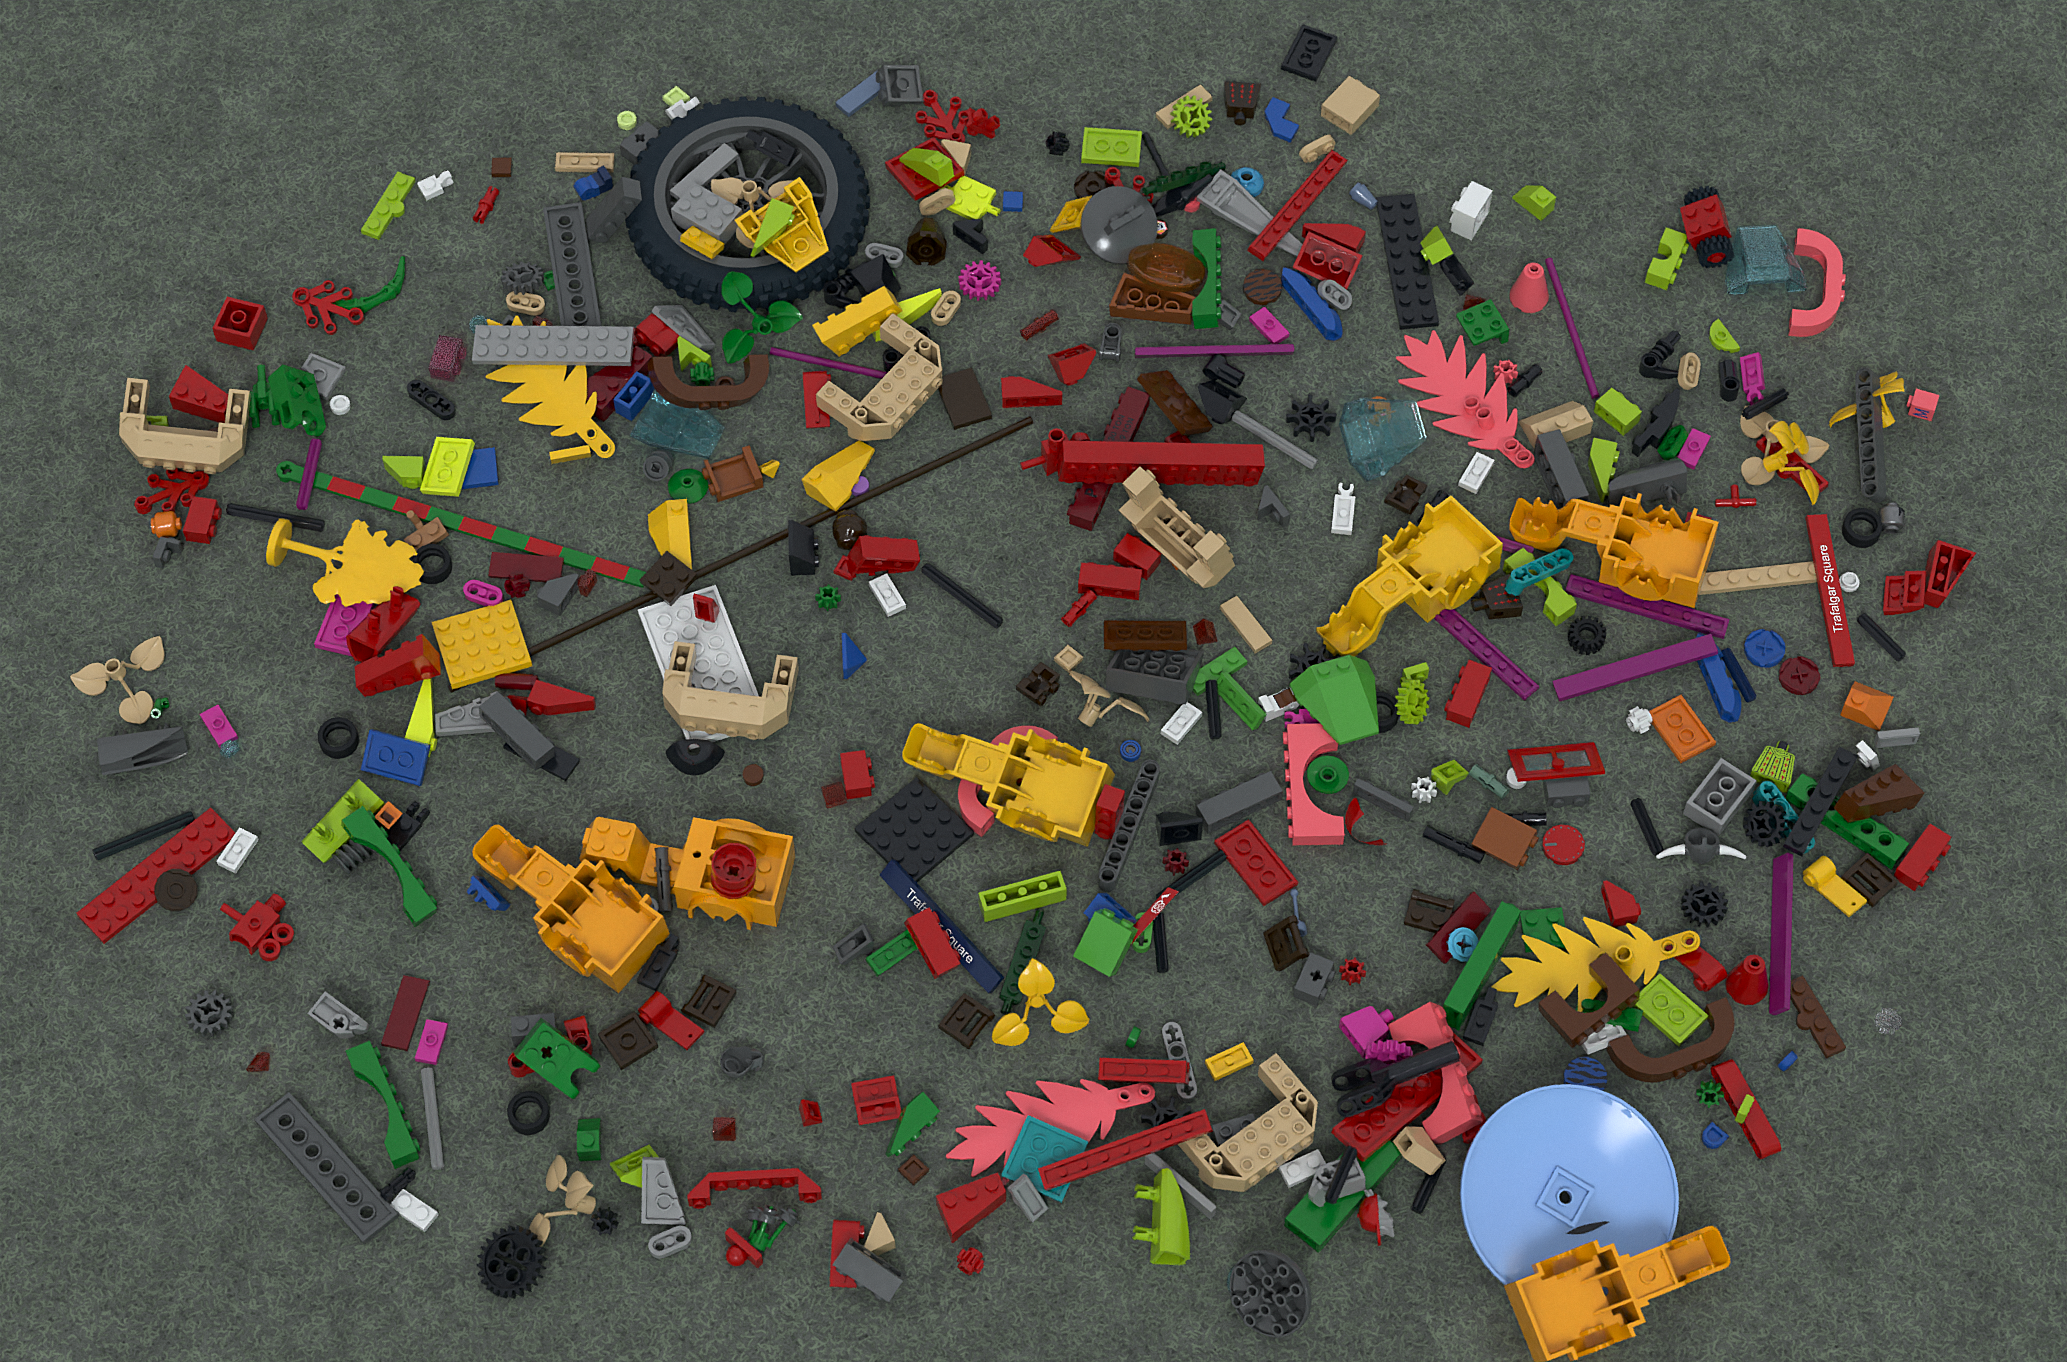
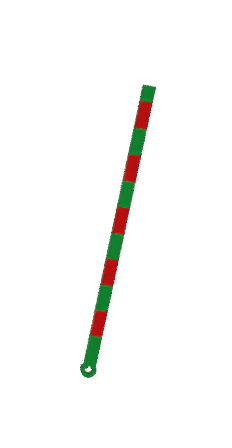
[276,461,646,588]

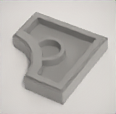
[301,353,346,400]

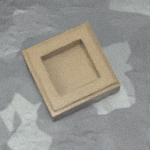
[1054,645,1083,673]

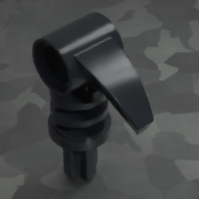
[823,262,866,308]
[1639,331,1681,379]

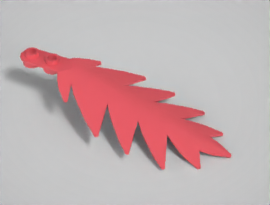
[1396,330,1535,469]
[946,1079,1155,1186]

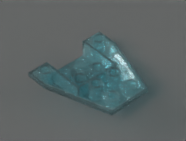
[1725,225,1807,294]
[630,389,725,459]

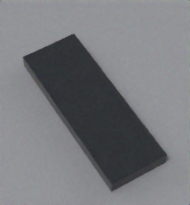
[503,743,580,781]

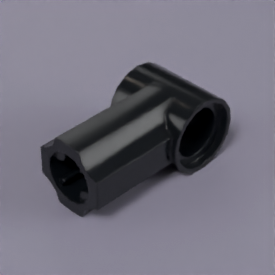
[1202,354,1245,389]
[1718,360,1740,402]

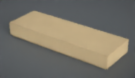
[1156,85,1212,129]
[555,152,615,172]
[1220,596,1272,653]

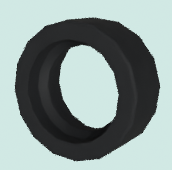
[1842,508,1883,548]
[412,544,452,584]
[1376,692,1399,733]
[317,717,359,759]
[507,1091,550,1135]

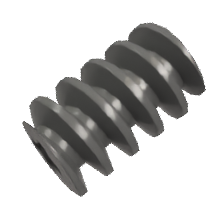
[332,839,377,874]

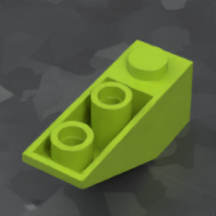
[1588,438,1620,503]

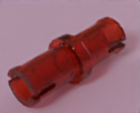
[1020,309,1059,341]

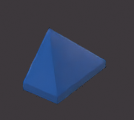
[842,633,867,679]

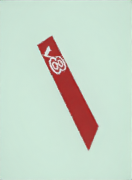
[1131,887,1179,944]

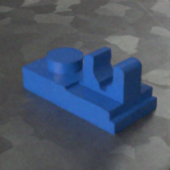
[467,875,511,911]

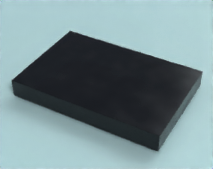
[1281,24,1338,82]

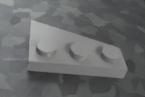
[651,305,715,351]
[435,691,497,737]
[641,1157,686,1225]

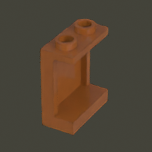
[701,445,763,502]

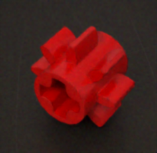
[1339,957,1366,986]
[957,1247,984,1275]

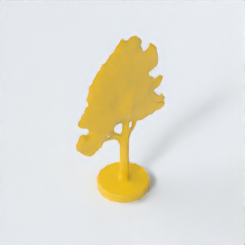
[266,518,424,607]

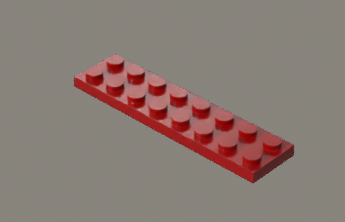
[76,808,235,944]
[1331,1032,1483,1162]

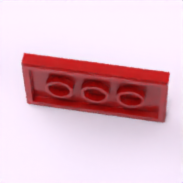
[1214,819,1298,906]

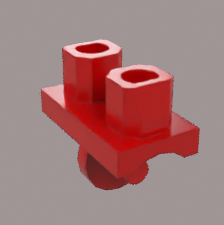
[966,108,1000,139]

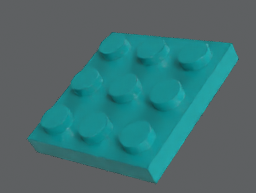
[1001,1115,1088,1203]

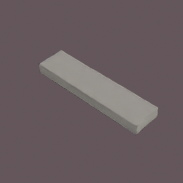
[670,143,739,200]
[1145,1153,1216,1220]

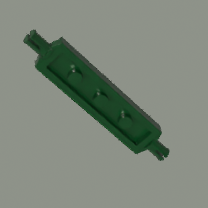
[1142,161,1226,195]
[999,910,1046,1015]

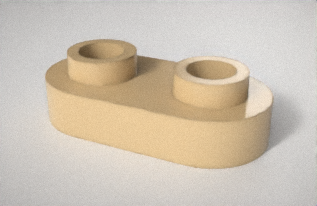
[1299,135,1336,162]
[919,188,955,216]
[506,291,545,316]
[931,291,961,326]
[1678,352,1701,390]

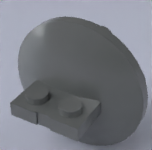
[1080,186,1158,264]
[1230,1249,1312,1337]

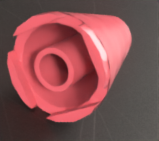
[1510,263,1549,313]

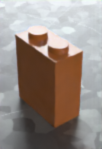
[1472,807,1539,870]

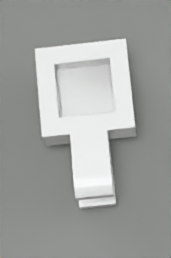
[665,96,700,120]
[417,171,453,201]

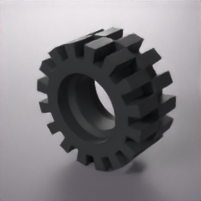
[1568,616,1607,655]

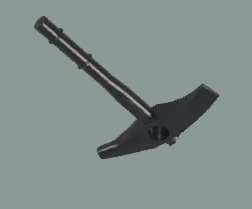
[1142,132,1213,217]

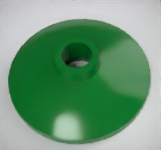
[668,469,708,504]
[1307,756,1349,794]

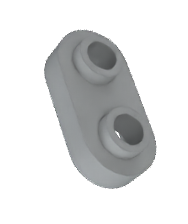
[865,243,904,268]
[1318,280,1352,310]
[648,1226,692,1259]

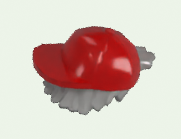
[1357,1189,1395,1246]

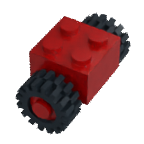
[1680,186,1734,269]

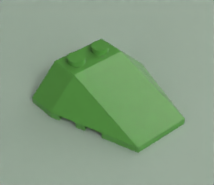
[1290,655,1379,745]

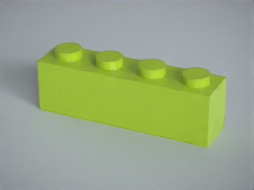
[978,871,1067,922]

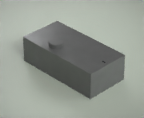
[1533,429,1589,509]

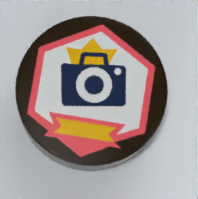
[1156,219,1168,239]

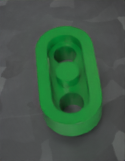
[1657,425,1688,460]

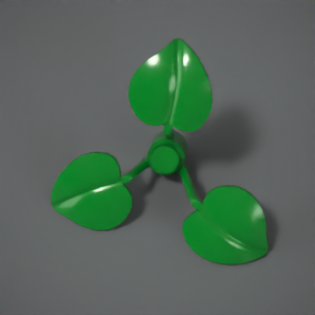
[721,271,803,364]

